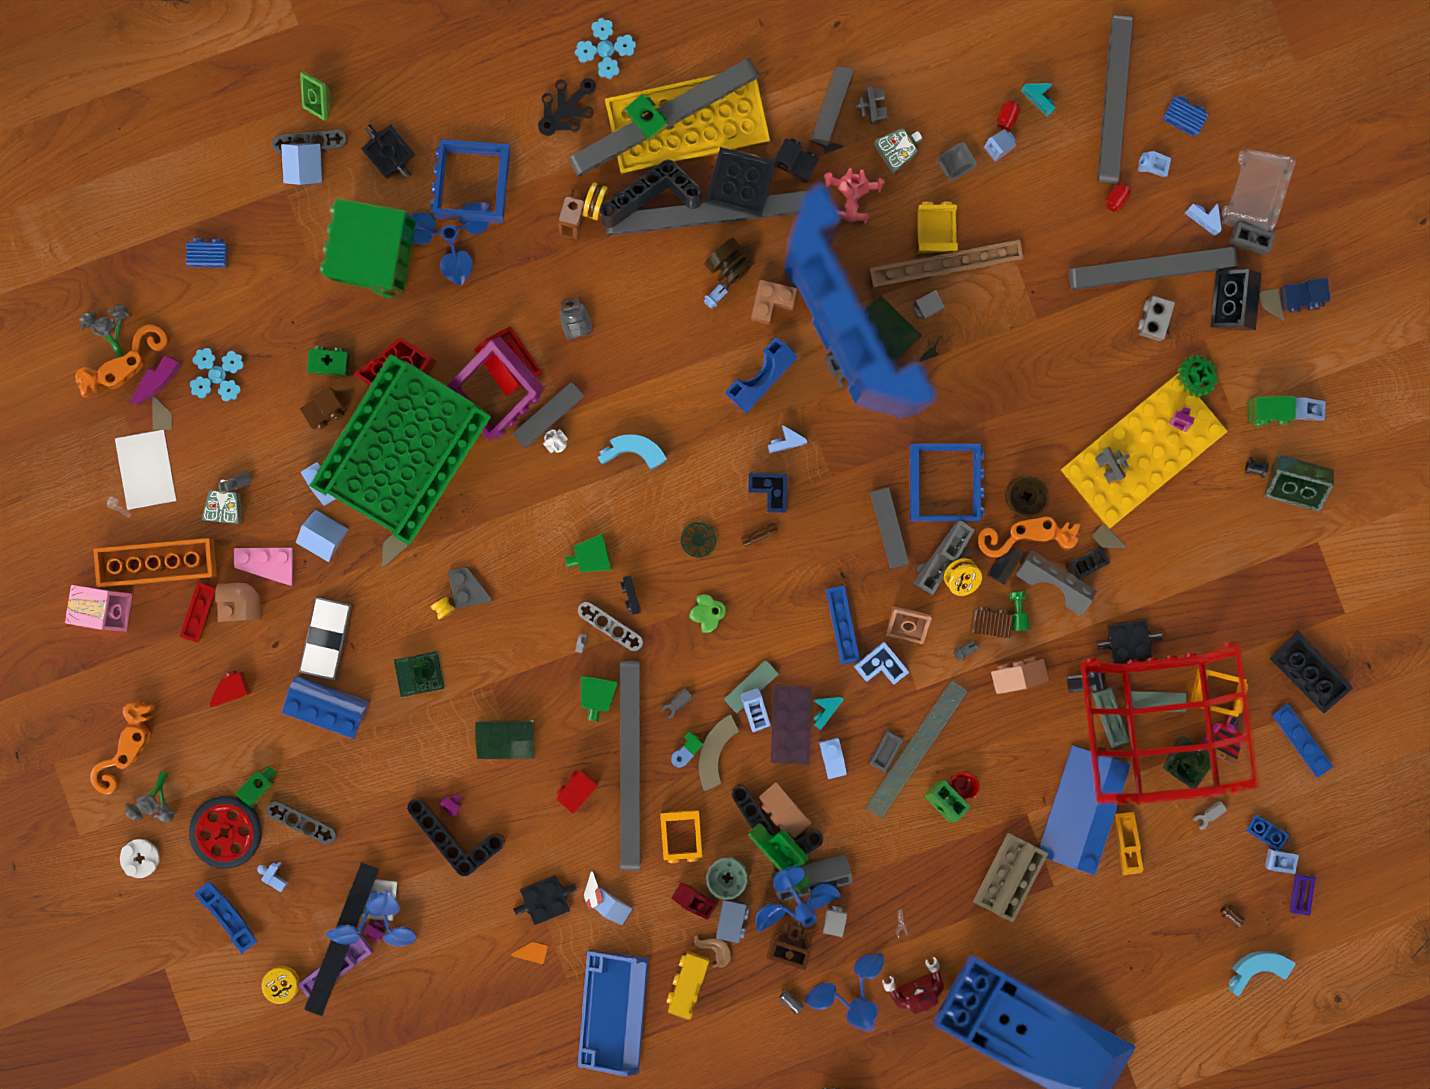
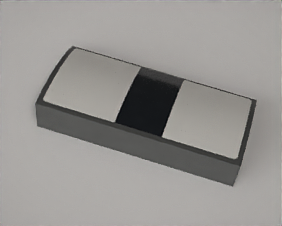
[299,597,353,680]

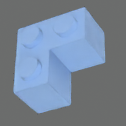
[853,642,909,684]

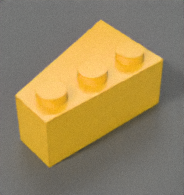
[666,951,709,1020]

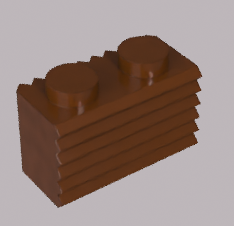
[970,607,1013,638]

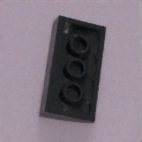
[1270,631,1353,713]

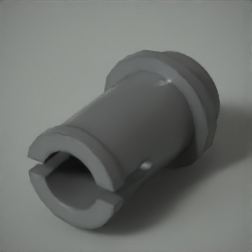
[953,639,979,661]
[779,990,804,1015]

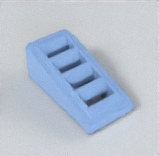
[740,689,771,732]

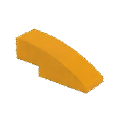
[1114,812,1144,876]

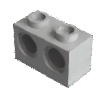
[1137,296,1175,341]

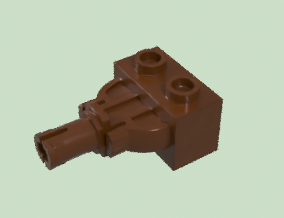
[766,907,811,970]

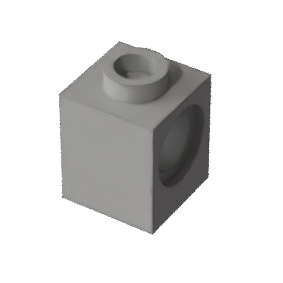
[913,290,945,320]
[823,906,847,937]

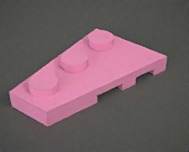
[234,548,293,586]

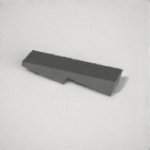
[512,382,585,448]
[870,488,909,570]
[912,520,975,595]

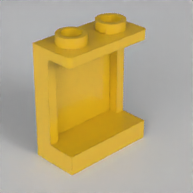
[917,201,958,254]

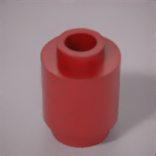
[997,101,1021,131]
[1104,183,1132,212]

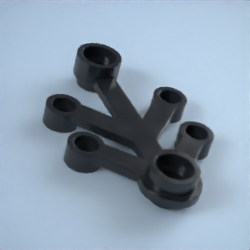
[538,78,596,136]

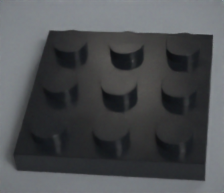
[706,147,776,218]

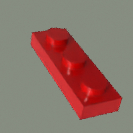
[179,582,216,643]

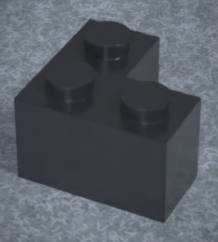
[775,138,819,183]

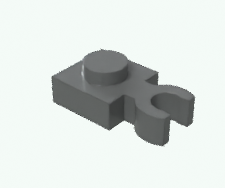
[825,355,846,388]

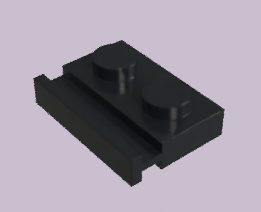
[620,576,641,615]

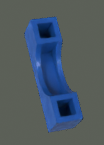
[725,337,798,413]

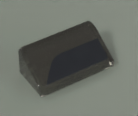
[987,546,1024,585]

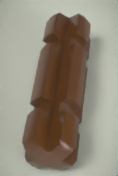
[741,523,778,547]

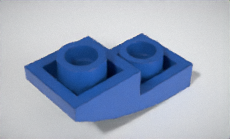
[1246,814,1290,851]

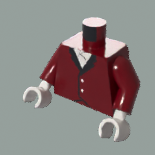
[882,957,944,1014]

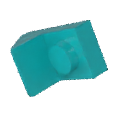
[1021,83,1055,117]
[813,696,844,730]

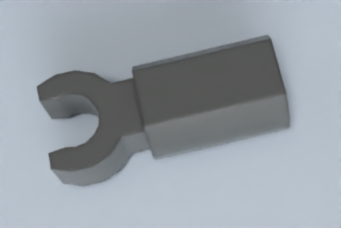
[218,472,252,492]
[661,688,694,719]

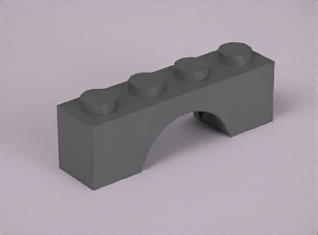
[1016,550,1097,616]

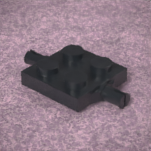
[361,124,415,179]
[1096,619,1163,664]
[513,874,577,925]

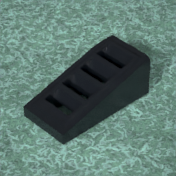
[1065,546,1110,579]

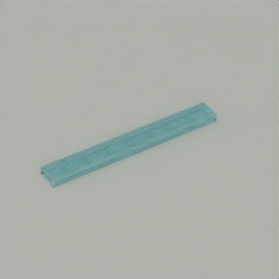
[865,680,968,819]

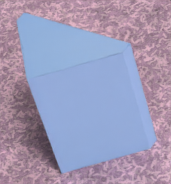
[281,144,322,185]
[296,510,349,562]

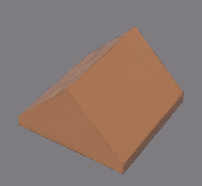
[886,607,932,644]

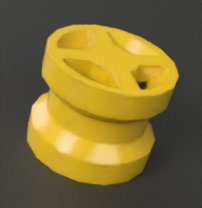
[431,596,455,620]

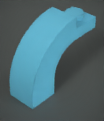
[598,435,667,470]
[1228,951,1296,996]

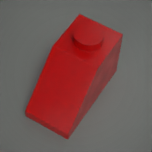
[209,670,251,708]

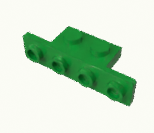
[748,823,811,892]

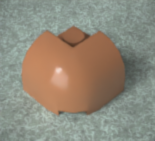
[215,582,261,622]

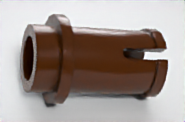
[1220,904,1245,928]

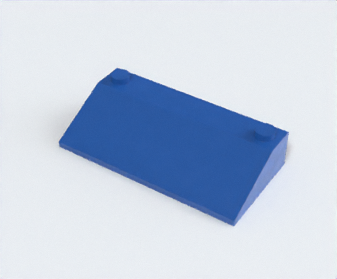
[1039,745,1131,875]
[578,951,648,1077]

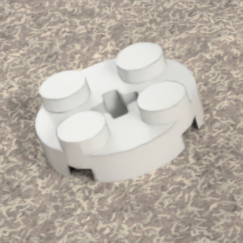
[120,839,160,878]

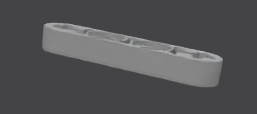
[578,602,643,651]

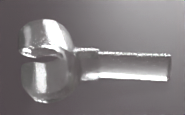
[107,497,131,518]
[896,910,908,938]

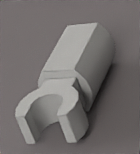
[1193,800,1227,830]

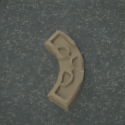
[699,714,739,792]

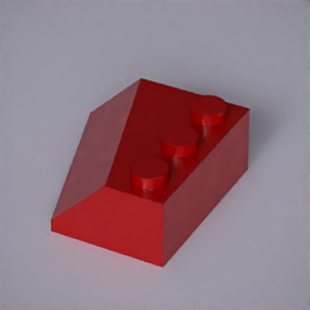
[353,337,437,386]

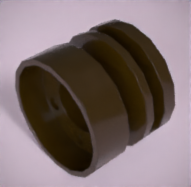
[704,237,755,289]
[1005,476,1049,517]

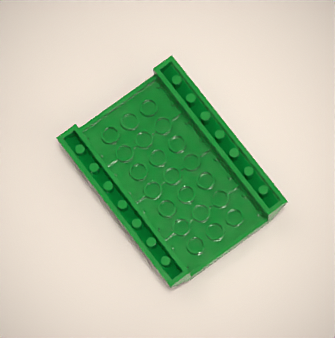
[309,354,491,546]

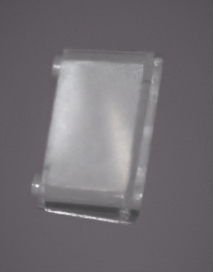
[1221,148,1296,232]

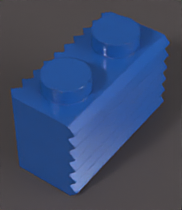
[1162,96,1209,137]
[186,238,229,268]

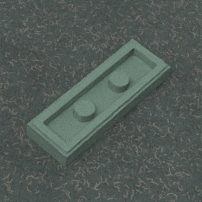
[724,660,778,713]
[1092,687,1130,748]
[1131,691,1186,712]

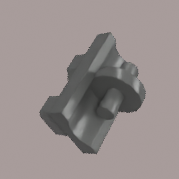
[855,86,887,125]
[1095,446,1130,483]

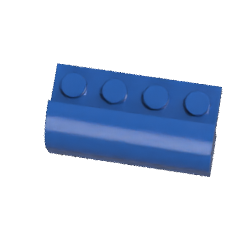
[281,676,370,739]

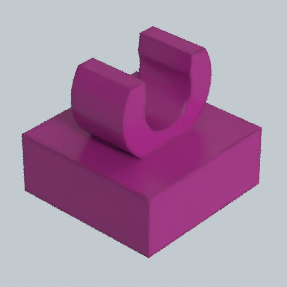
[1168,406,1194,432]
[439,793,462,817]
[363,919,384,943]

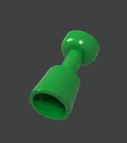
[1009,591,1031,631]

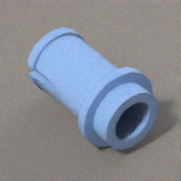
[704,284,728,309]

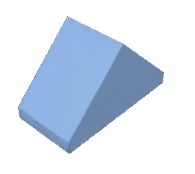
[594,888,633,925]

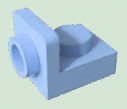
[1138,151,1171,177]

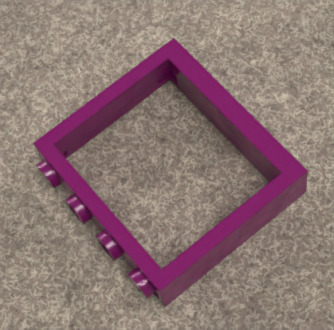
[448,337,545,441]

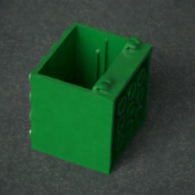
[320,198,417,299]

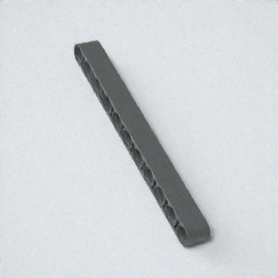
[568,58,760,177]
[606,191,810,236]
[620,661,640,871]

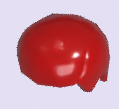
[949,771,980,800]

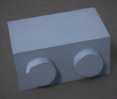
[716,899,749,943]

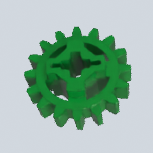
[1177,355,1219,397]

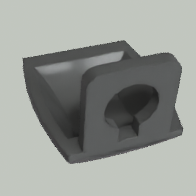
[936,142,978,181]
[559,297,593,340]

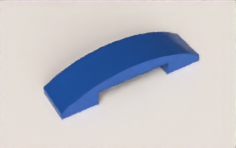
[194,881,258,954]

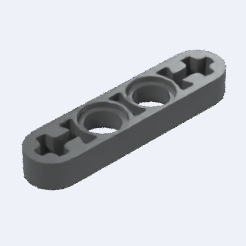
[272,130,348,154]
[266,801,337,844]

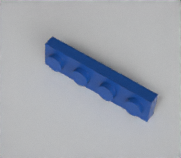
[825,586,860,665]
[1271,704,1333,778]

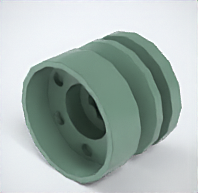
[707,857,748,899]

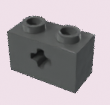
[1228,222,1276,256]

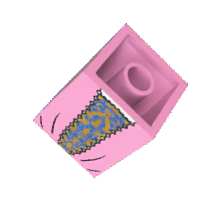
[65,585,133,632]

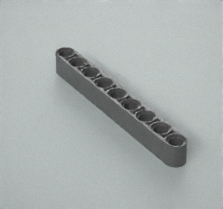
[1097,14,1132,184]
[1068,247,1239,290]

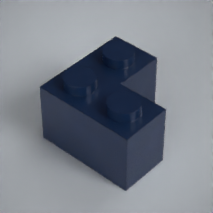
[1280,278,1331,313]
[748,473,787,514]

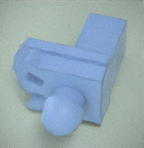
[257,862,288,892]

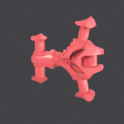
[824,168,885,224]

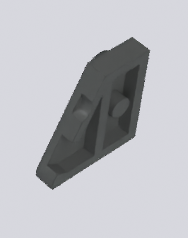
[448,567,492,609]

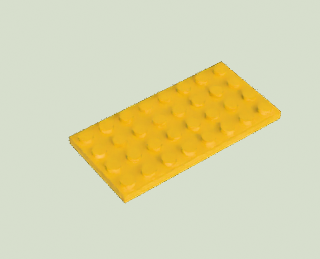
[605,74,770,174]
[1060,373,1228,529]

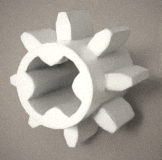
[543,429,568,453]

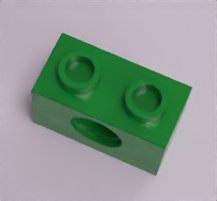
[625,93,668,142]

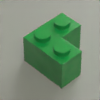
[1247,396,1296,427]

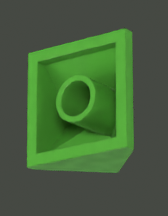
[300,71,332,121]

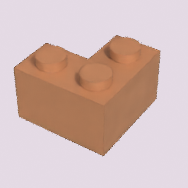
[751,280,797,324]
[991,657,1049,694]
[759,782,812,838]

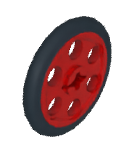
[189,796,262,869]

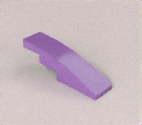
[298,936,374,997]

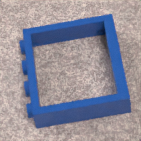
[430,139,510,223]
[910,444,984,522]

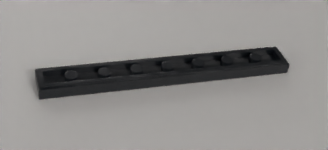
[304,862,379,1016]

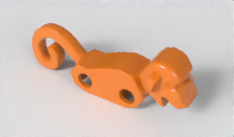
[75,325,168,398]
[978,516,1081,558]
[90,700,155,794]

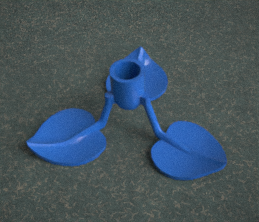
[412,202,490,285]
[756,866,841,933]
[325,890,416,946]
[805,953,885,1031]

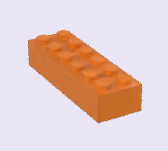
[93,538,217,587]

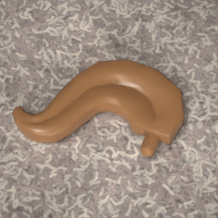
[694,935,731,968]

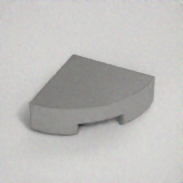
[575,633,587,653]

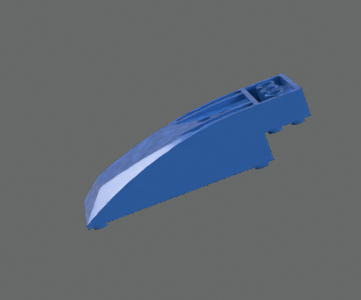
[932,953,1136,1089]

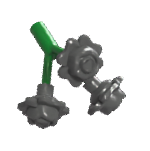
[79,305,132,358]
[125,772,178,822]

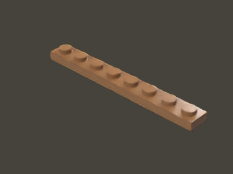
[869,240,1024,288]

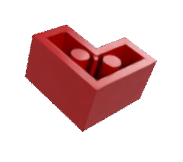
[556,769,599,814]

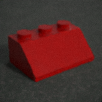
[474,327,543,396]

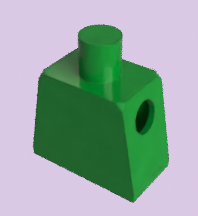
[565,534,612,573]
[581,676,618,722]
[235,766,277,808]

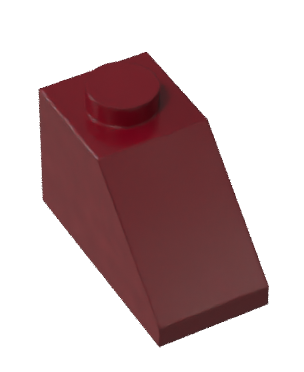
[671,882,718,920]

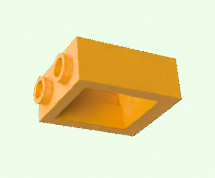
[1190,668,1248,717]
[660,809,702,863]

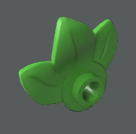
[689,594,726,633]

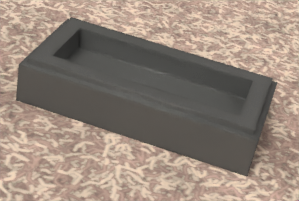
[868,730,904,773]

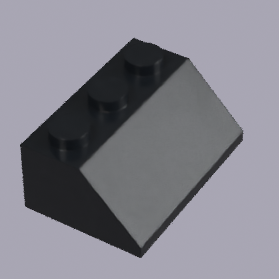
[1210,269,1262,330]

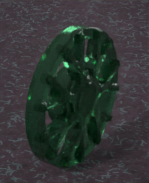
[681,522,717,558]

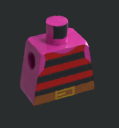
[1200,716,1243,765]

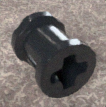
[1245,457,1269,478]

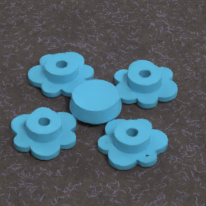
[575,18,636,79]
[190,348,244,401]

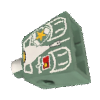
[874,129,923,175]
[202,480,242,524]

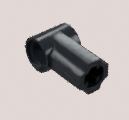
[1067,673,1107,693]

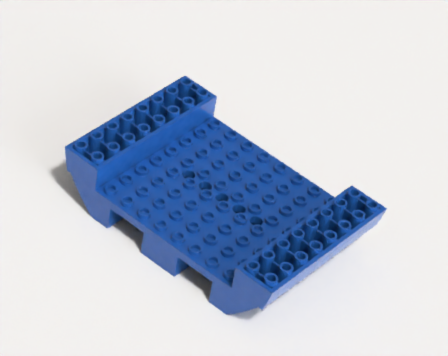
[784,183,936,419]

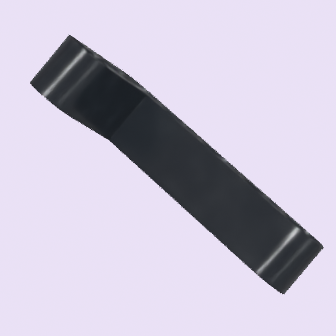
[600,160,702,228]
[732,785,823,855]
[407,797,505,877]

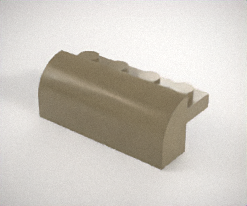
[973,833,1048,922]

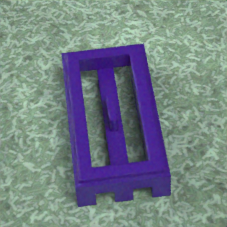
[1289,874,1316,916]

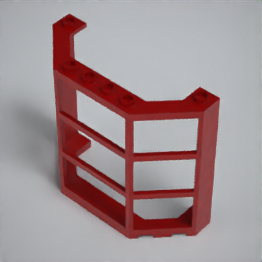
[1081,642,1259,805]

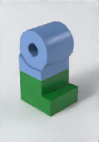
[671,730,704,767]

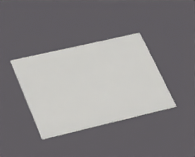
[115,430,176,510]

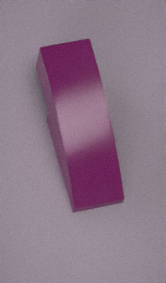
[130,355,182,405]

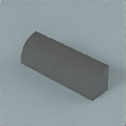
[810,67,853,146]
[771,854,853,902]

